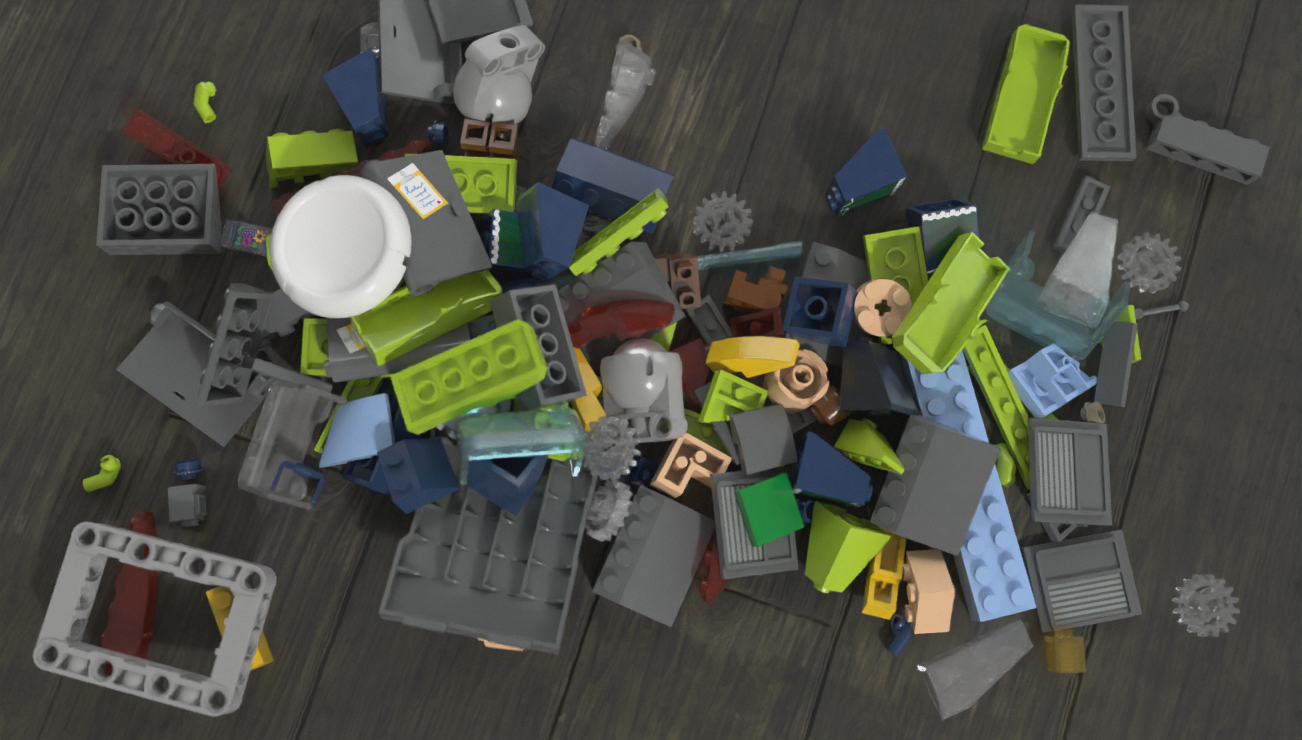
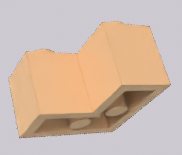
[650,433,732,499]
[902,549,955,634]

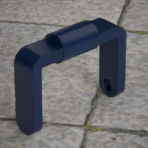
[270,461,325,506]

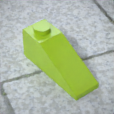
[834,418,905,474]

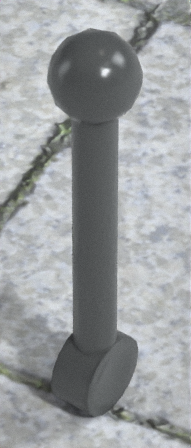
[1134,301,1189,320]

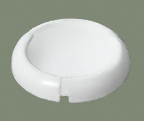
[270,175,411,318]

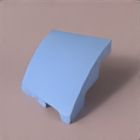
[1008,343,1098,419]
[319,393,395,468]

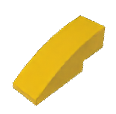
[705,336,800,378]
[571,340,606,435]
[861,526,906,620]

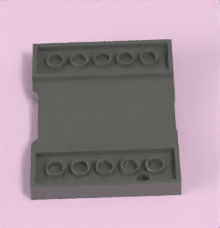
[379,408,606,655]

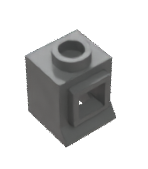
[168,484,207,528]

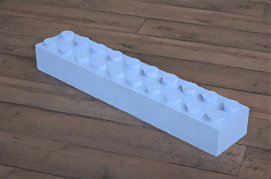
[895,349,1036,622]

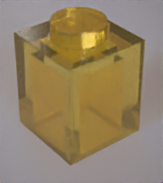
[1045,630,1086,673]

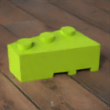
[265,129,358,188]

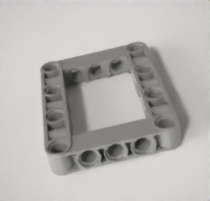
[33,522,277,716]

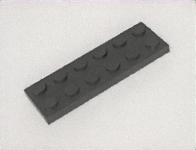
[1071,5,1136,161]

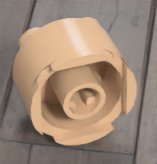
[853,279,912,336]
[762,349,829,414]

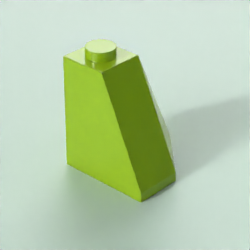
[805,501,890,593]

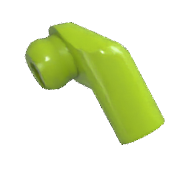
[193,82,216,123]
[995,443,1016,487]
[83,455,121,492]

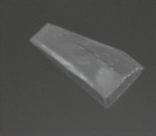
[594,39,656,150]
[1038,212,1118,329]
[917,619,1034,720]

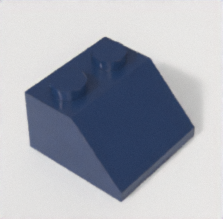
[782,276,858,347]
[377,439,460,514]

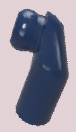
[886,613,912,658]

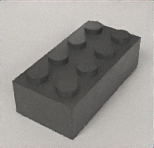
[490,284,587,413]

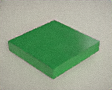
[735,473,804,547]

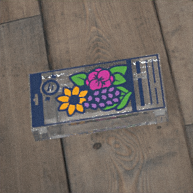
[220,219,273,256]

